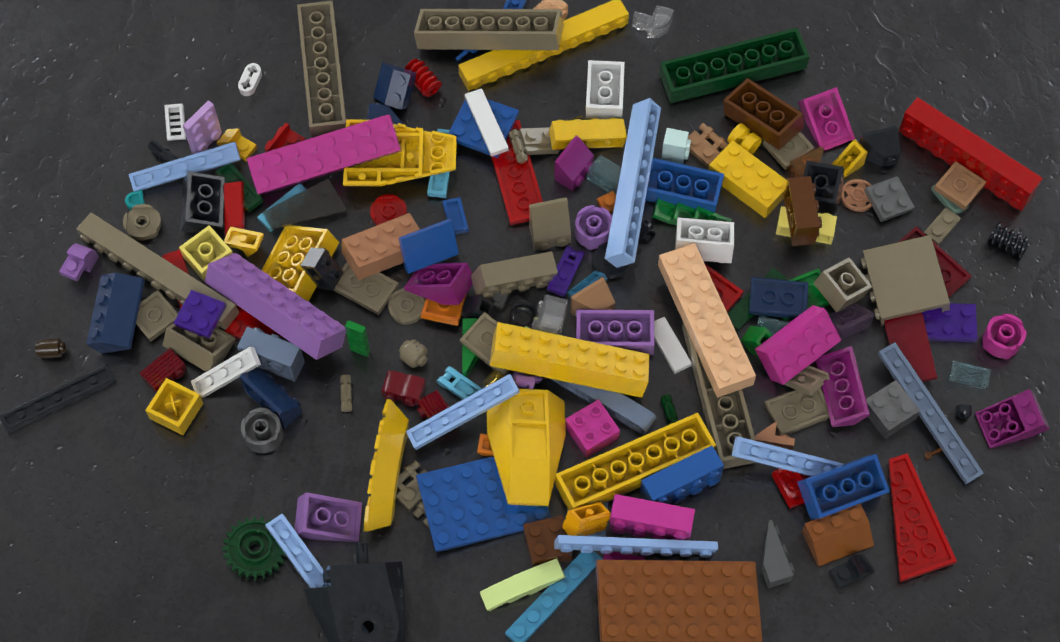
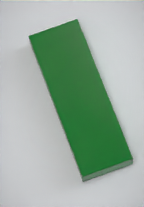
[345,320,370,357]

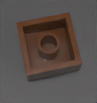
[523,515,572,568]

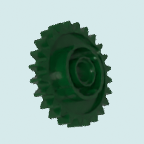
[222,516,287,581]

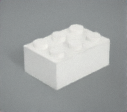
[585,60,625,119]
[675,218,734,263]

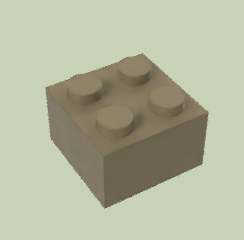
[814,257,873,313]

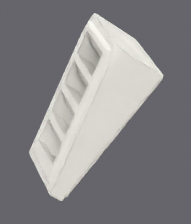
[164,104,186,141]

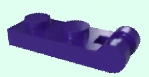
[547,245,585,297]

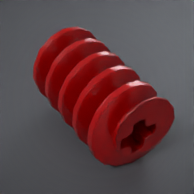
[404,59,442,97]

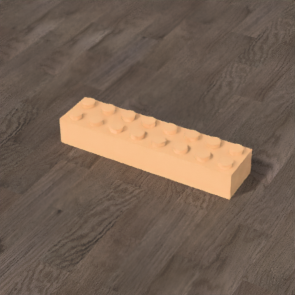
[658,243,756,398]

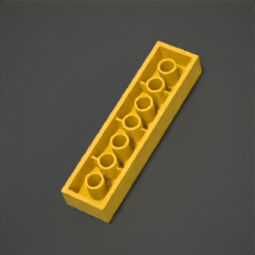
[490,322,649,398]
[555,413,716,510]

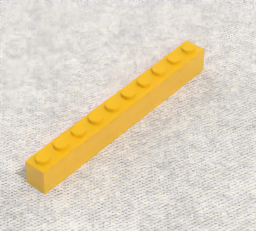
[458,0,629,91]

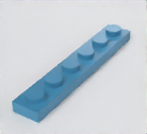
[505,551,603,642]

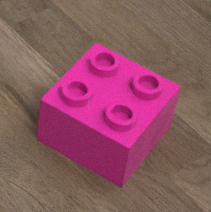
[565,400,620,458]

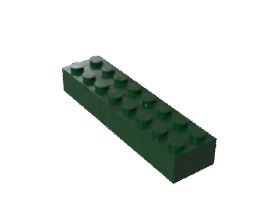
[659,27,810,103]

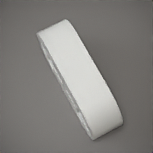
[238,63,262,96]

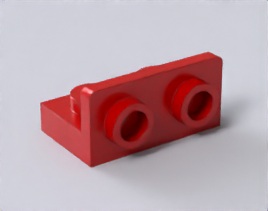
[265,123,306,152]

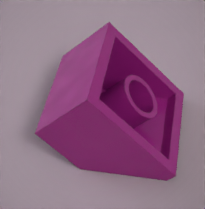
[554,135,595,191]

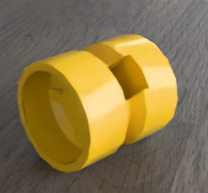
[727,123,762,154]

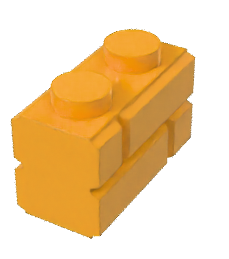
[562,502,611,536]

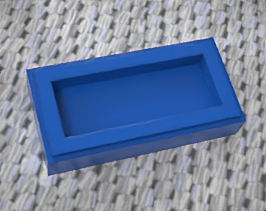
[442,197,469,235]

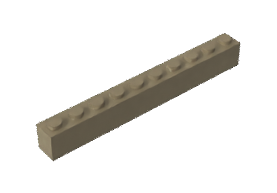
[77,213,239,330]

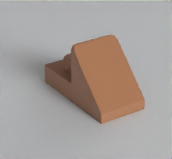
[755,422,795,450]

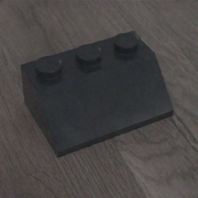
[180,171,225,234]

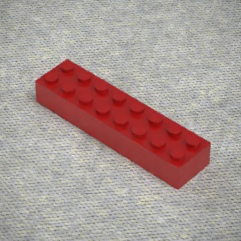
[899,97,1043,211]

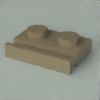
[519,127,561,155]
[784,365,830,396]

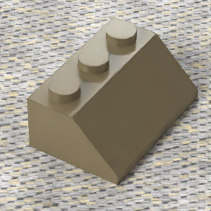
[163,323,236,372]

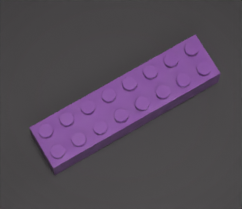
[205,253,346,360]

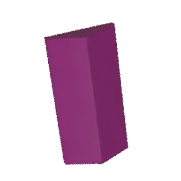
[816,346,870,427]

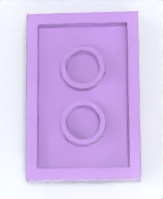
[183,100,222,154]

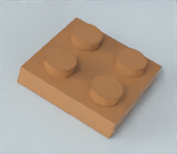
[934,161,986,210]

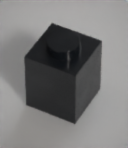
[461,294,494,318]

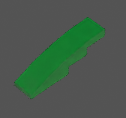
[652,199,732,226]

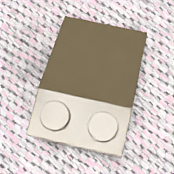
[529,197,571,251]

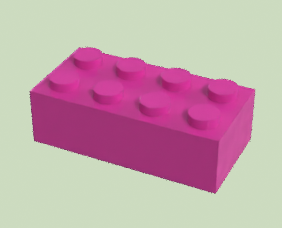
[755,305,841,385]
[609,494,695,540]

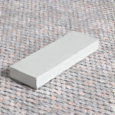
[654,317,692,374]

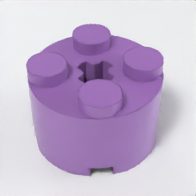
[575,205,612,250]

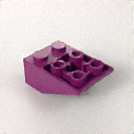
[975,389,1050,448]

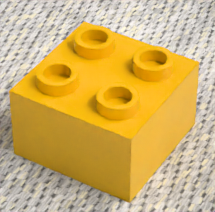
[145,378,203,435]

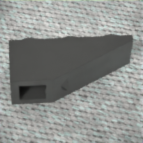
[761,520,795,588]

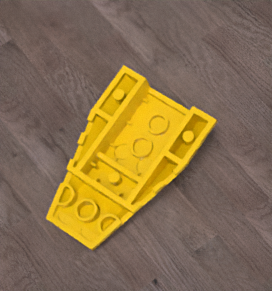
[343,119,457,186]

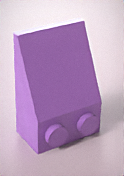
[295,492,362,542]

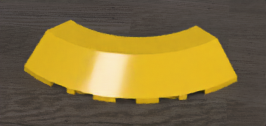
[363,399,409,532]

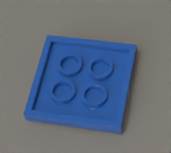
[448,92,519,158]

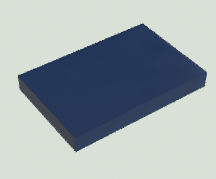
[749,277,808,319]

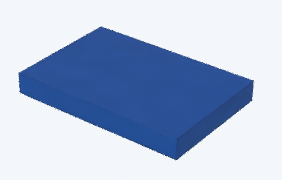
[398,219,459,274]

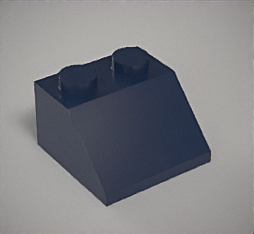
[373,62,417,110]

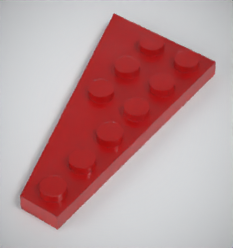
[888,453,957,582]

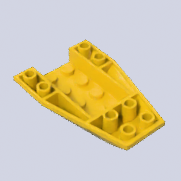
[487,389,566,506]

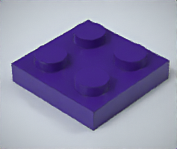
[174,290,227,339]

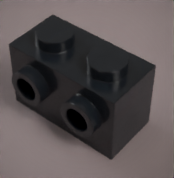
[300,247,344,291]

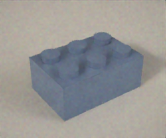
[237,327,305,382]

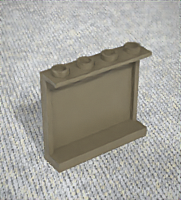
[860,235,950,326]

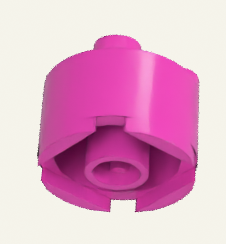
[982,314,1026,359]

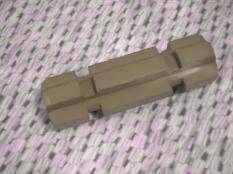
[509,129,528,164]
[340,375,352,412]

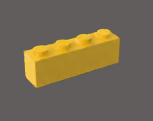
[549,118,627,150]

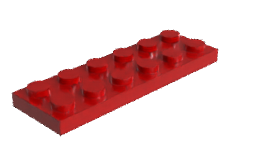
[491,120,543,225]

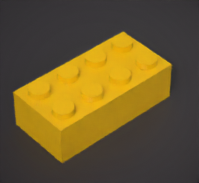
[708,140,787,218]

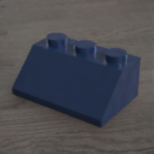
[240,369,302,429]

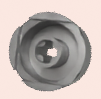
[241,408,283,453]

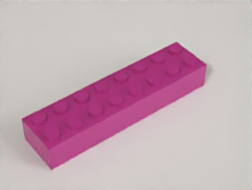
[246,114,402,195]

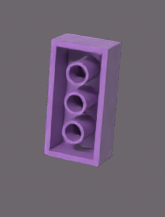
[576,310,654,355]

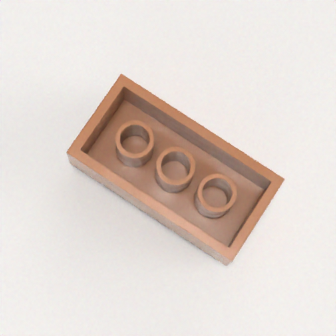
[342,213,420,281]

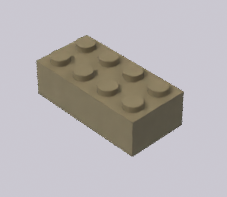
[471,251,558,298]

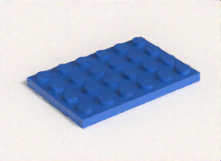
[416,456,551,553]

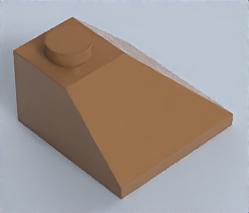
[570,277,615,316]

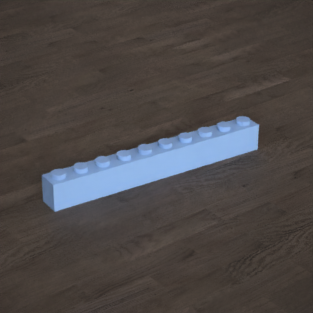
[605,98,661,268]

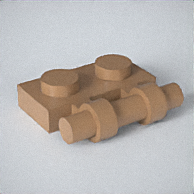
[688,123,728,168]

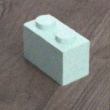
[661,128,691,164]

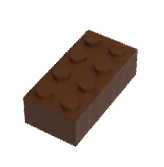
[723,78,804,150]

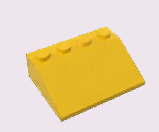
[261,225,339,302]

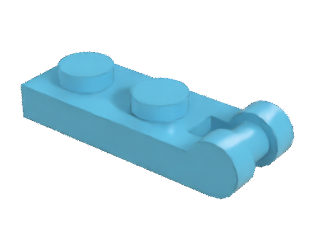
[436,366,482,400]

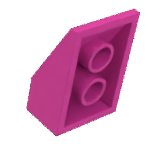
[798,87,855,152]

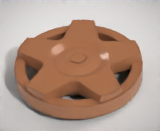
[841,179,872,212]

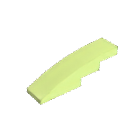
[480,558,565,611]

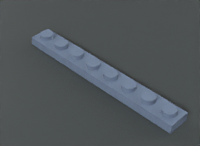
[878,343,984,485]

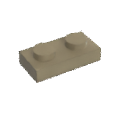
[924,208,961,246]

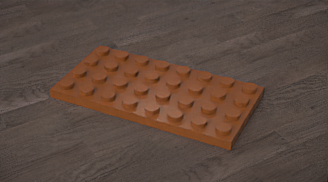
[596,560,762,642]

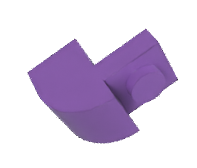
[59,243,99,281]

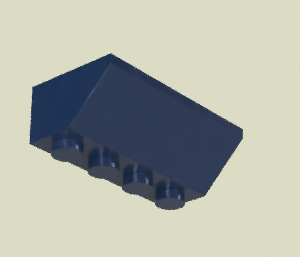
[86,273,145,354]

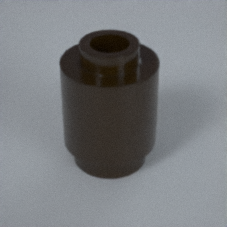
[35,338,66,359]

